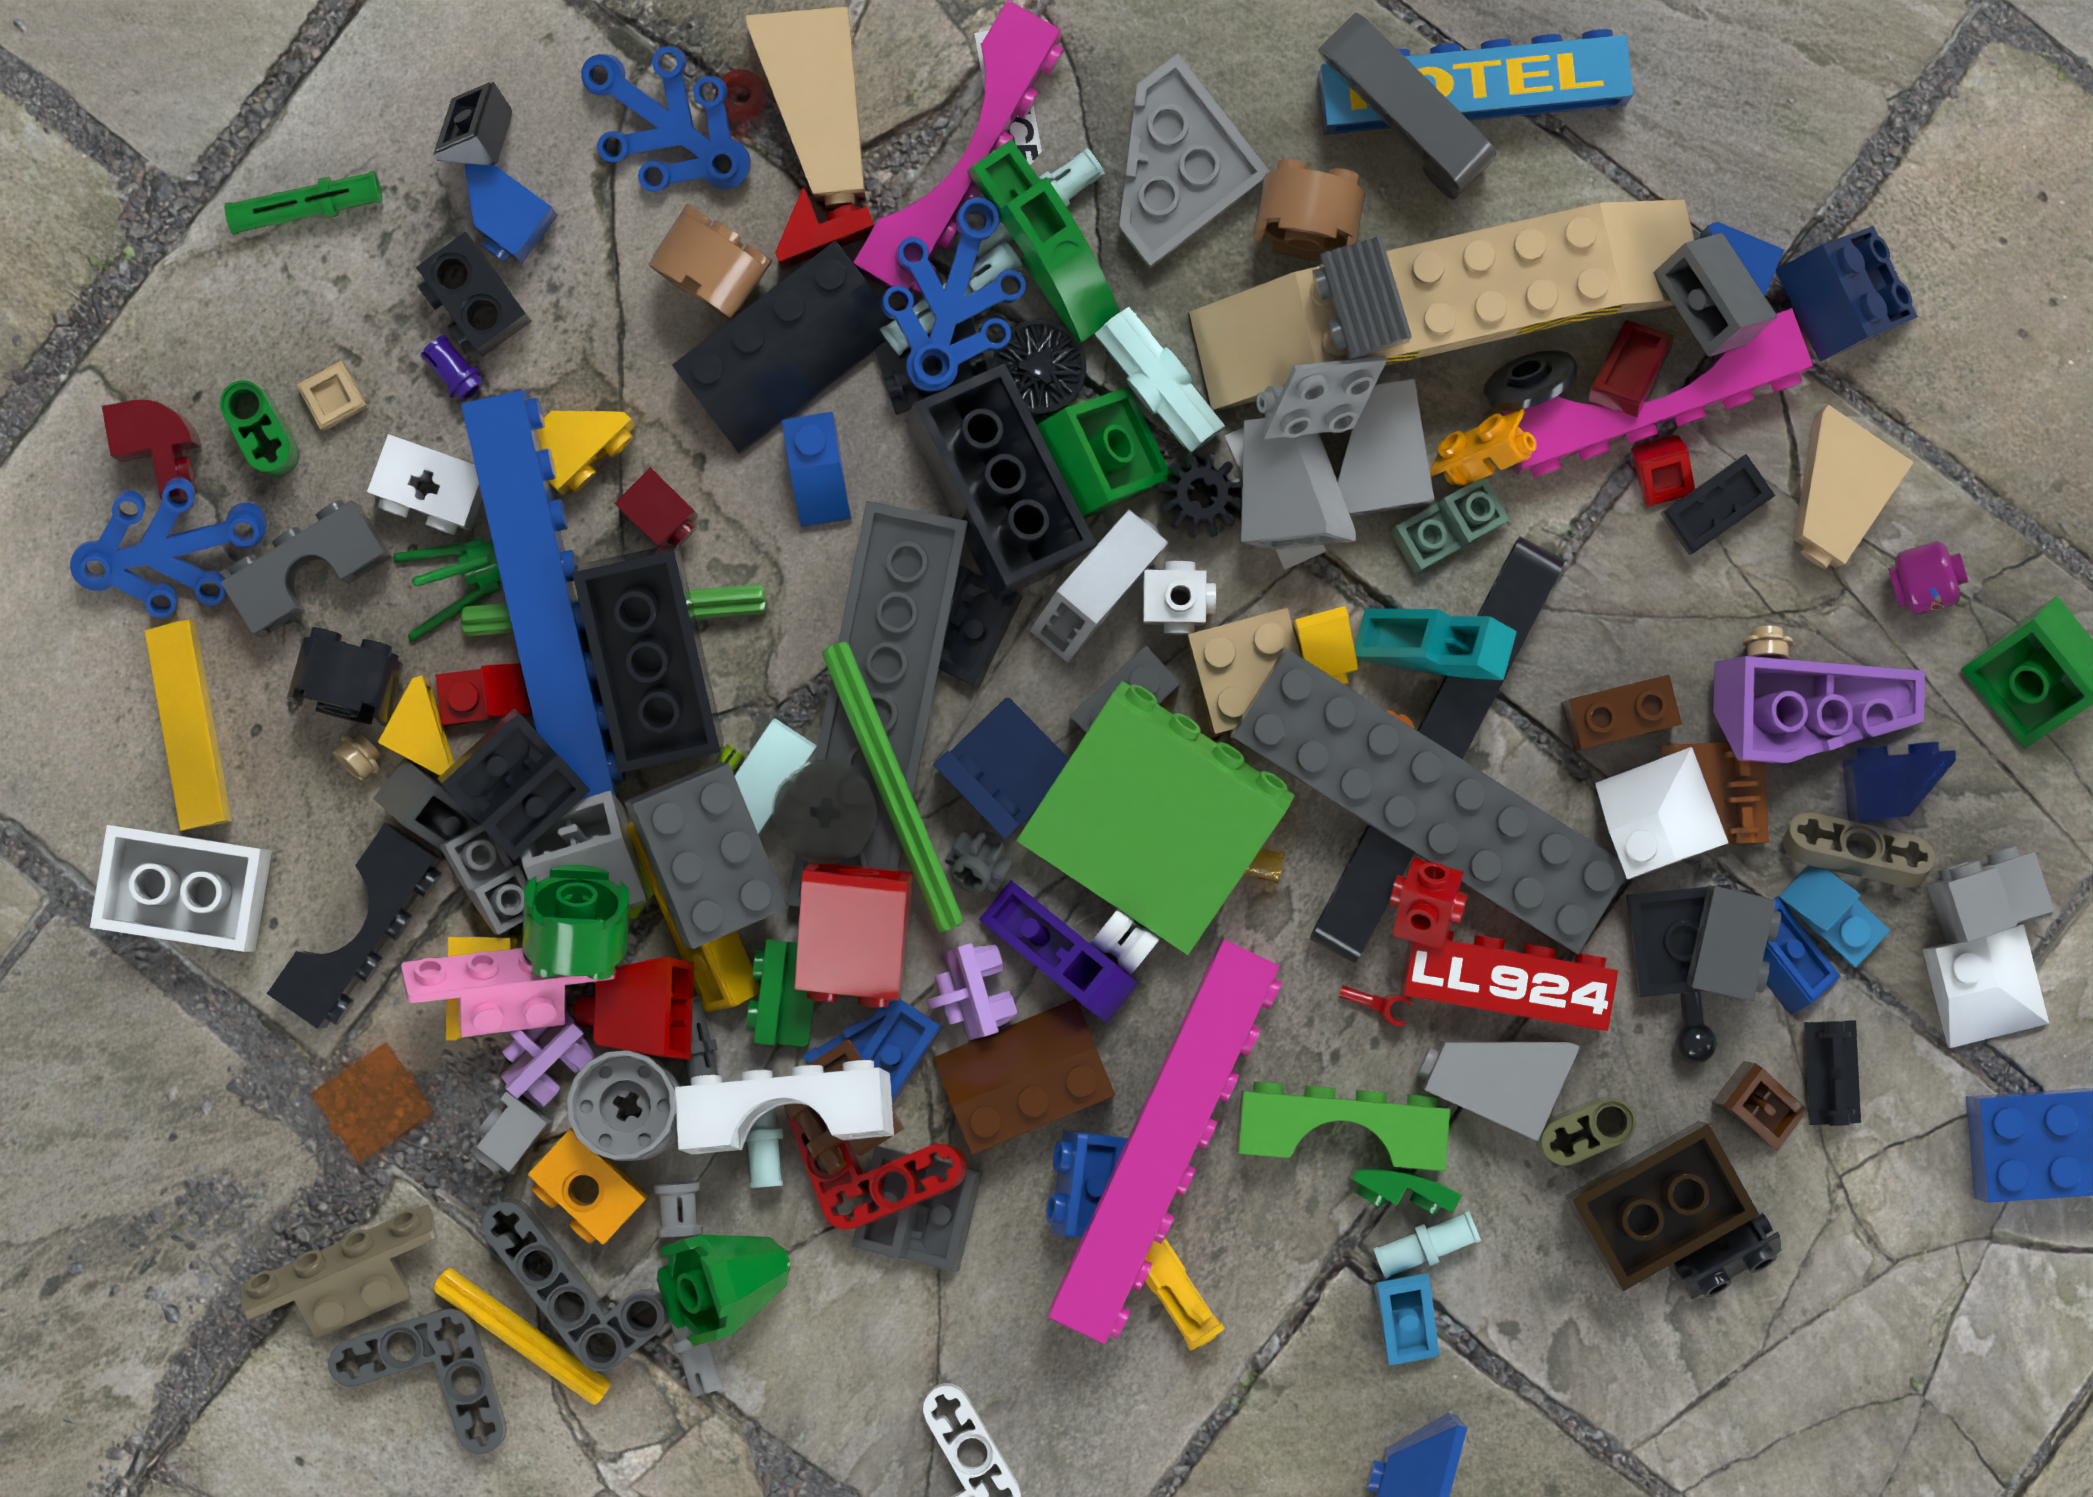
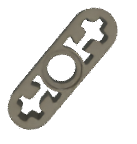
[1783,812,1936,887]

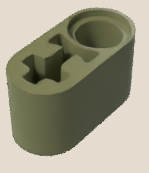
[1536,1097,1636,1166]

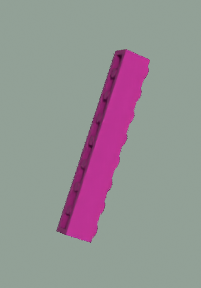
[1045,939,1282,1344]

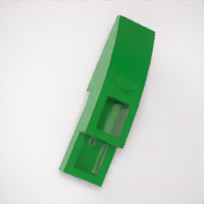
[967,139,1120,344]

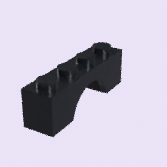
[267,823,443,1029]

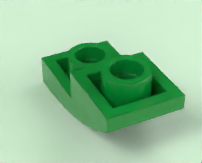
[1348,1167,1463,1215]

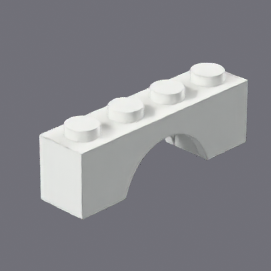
[675,1060,894,1154]

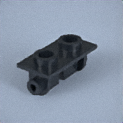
[1804,1020,1861,1126]
[1673,1213,1782,1299]

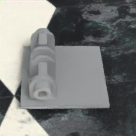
[1257,356,1387,439]

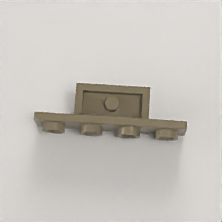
[240,1205,437,1339]

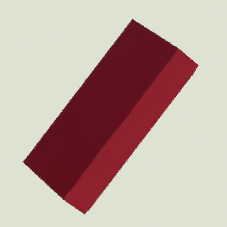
[1589,320,1674,417]

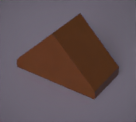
[1712,1061,1808,1150]

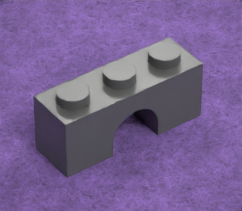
[220,500,392,638]

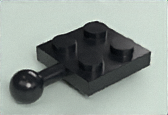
[1626,884,1732,1064]

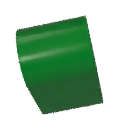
[220,380,299,477]

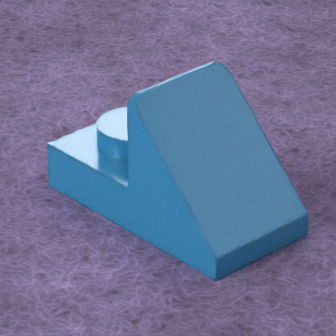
[1779,865,1891,968]
[1373,1273,1440,1366]

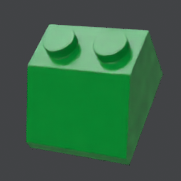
[1037,387,1173,519]
[1961,596,2093,749]

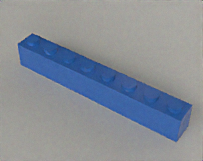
[461,389,625,799]

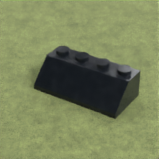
[672,241,894,454]
[905,363,1097,601]

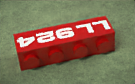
[1400,930,1619,1031]

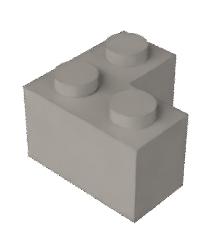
[1926,846,2055,943]

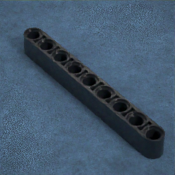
[1309,536,1565,963]

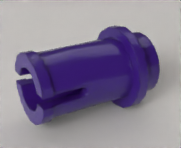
[420,335,484,402]

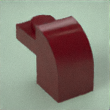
[102,400,202,502]

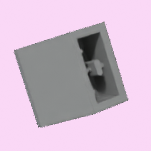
[521,790,648,908]

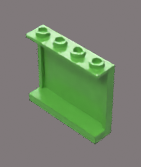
[1016,681,1295,955]

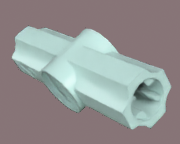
[1095,307,1225,453]

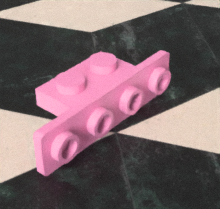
[401,948,615,1037]

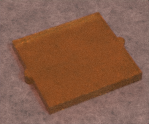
[312,1042,434,1163]

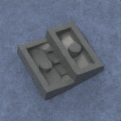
[852,1146,983,1271]

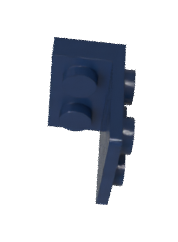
[933,698,1069,840]

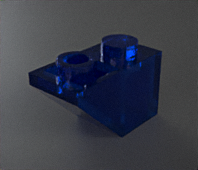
[1843,742,1956,821]

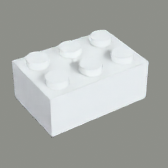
[90,825,272,952]

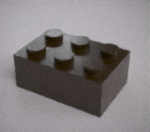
[1565,1121,1760,1291]

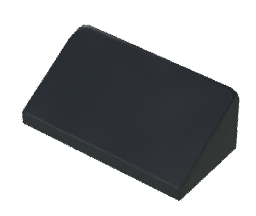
[433,82,512,165]

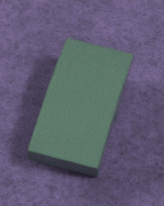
[1389,477,1510,575]

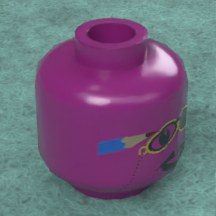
[1888,541,1968,615]

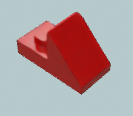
[775,187,874,270]
[435,663,533,726]

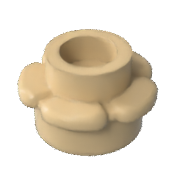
[1743,626,1794,660]
[333,734,381,781]

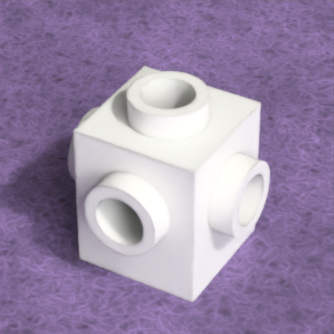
[1143,561,1216,635]

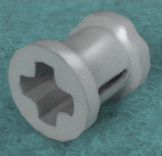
[653,1181,703,1237]

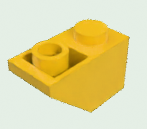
[538,411,636,495]

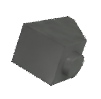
[373,758,479,850]

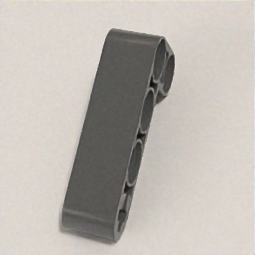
[1318,13,1496,200]
[482,1198,668,1372]

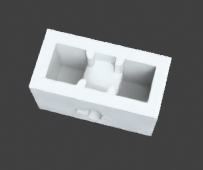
[367,434,483,535]

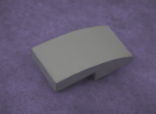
[439,824,528,935]

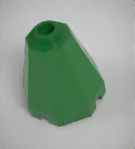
[656,1235,790,1346]

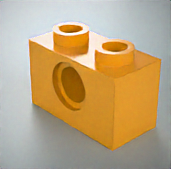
[527,1128,650,1245]

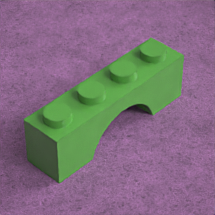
[1236,1081,1450,1171]

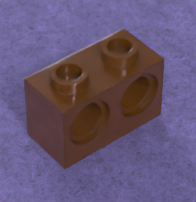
[1561,674,1682,752]

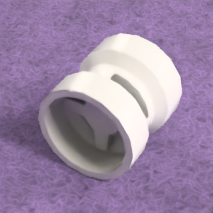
[1090,909,1161,975]

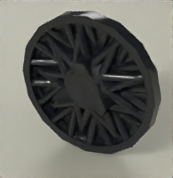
[991,319,1087,415]
[1484,350,1578,411]

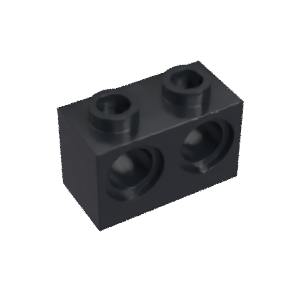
[416,231,532,357]

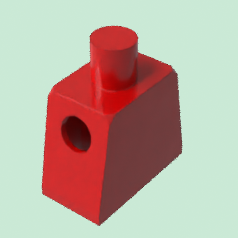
[574,957,694,1060]

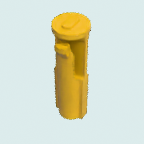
[1145,1238,1225,1351]

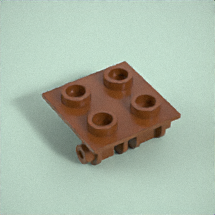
[1661,742,1769,845]

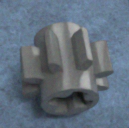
[945,830,1013,893]

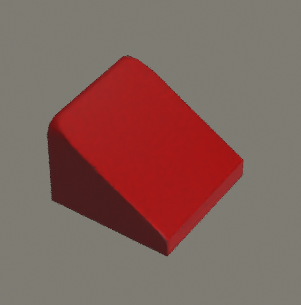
[1630,435,1695,507]

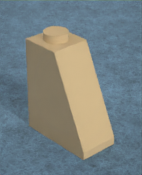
[1793,405,1914,569]

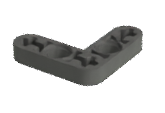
[328,1307,507,1454]

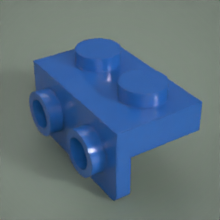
[1046,1130,1128,1238]

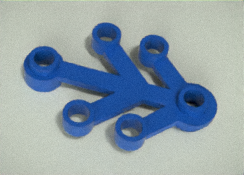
[581,47,751,192]
[881,197,1026,392]
[70,477,267,618]

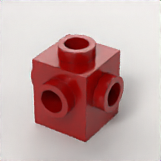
[1390,858,1468,949]

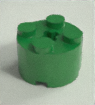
[523,865,630,980]

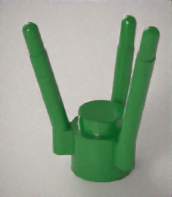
[393,538,501,641]

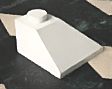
[1595,747,1729,879]
[1923,924,2049,1048]

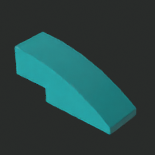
[1354,609,1517,680]

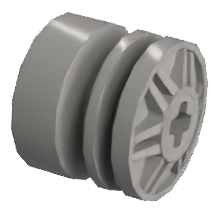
[567,1050,682,1162]

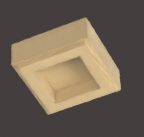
[297,361,368,431]

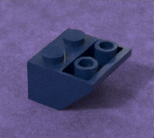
[1776,226,1918,362]

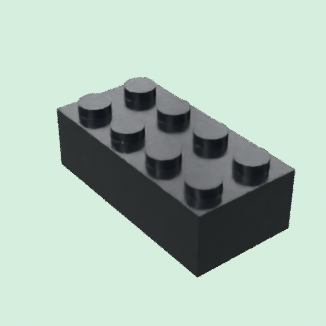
[572,543,724,773]

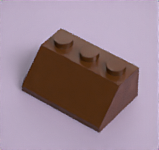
[934,999,1116,1155]

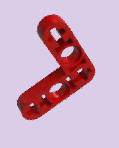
[786,1112,967,1230]

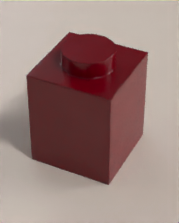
[614,467,698,547]

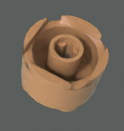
[1253,159,1365,261]
[648,204,772,320]

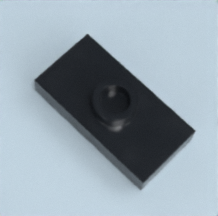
[1660,454,1775,555]

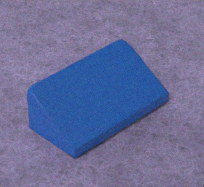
[1763,896,1841,1014]

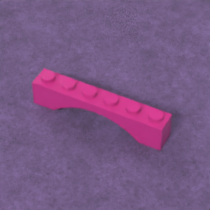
[853,0,1064,300]
[1500,308,1813,478]

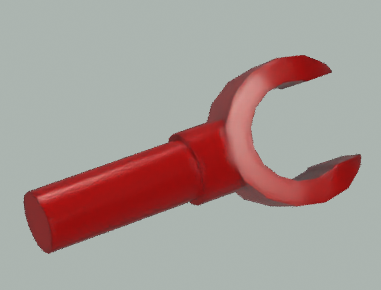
[1339,985,1413,1026]

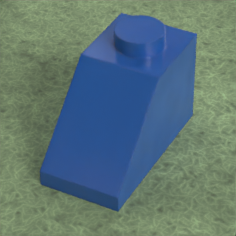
[464,163,558,264]
[781,412,851,527]

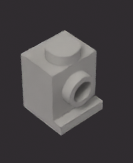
[473,1091,553,1173]

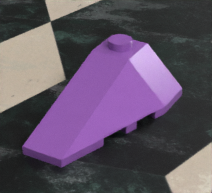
[1713,656,1925,763]

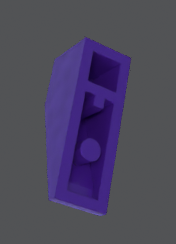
[979,880,1139,1023]

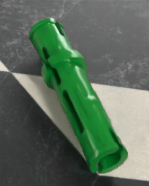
[224,170,383,235]

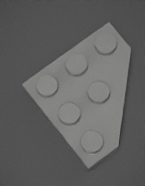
[1119,53,1270,269]

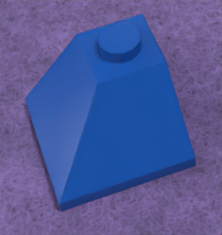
[1366,1413,1468,1497]

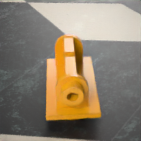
[1430,409,1537,487]

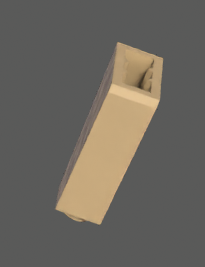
[746,6,866,209]

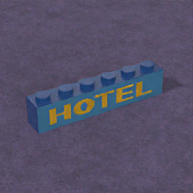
[1318,29,1633,135]

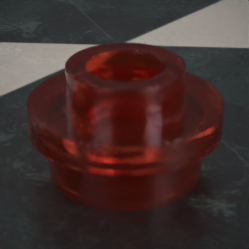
[715,69,766,121]

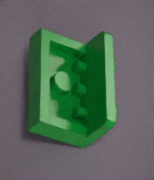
[746,939,815,1047]

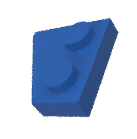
[803,998,943,1106]

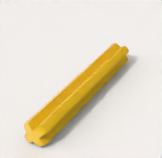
[433,1268,611,1405]

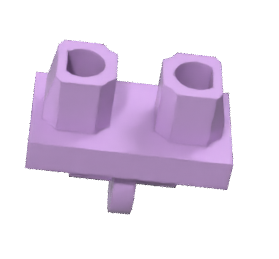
[927,943,1018,1040]
[501,1010,595,1107]

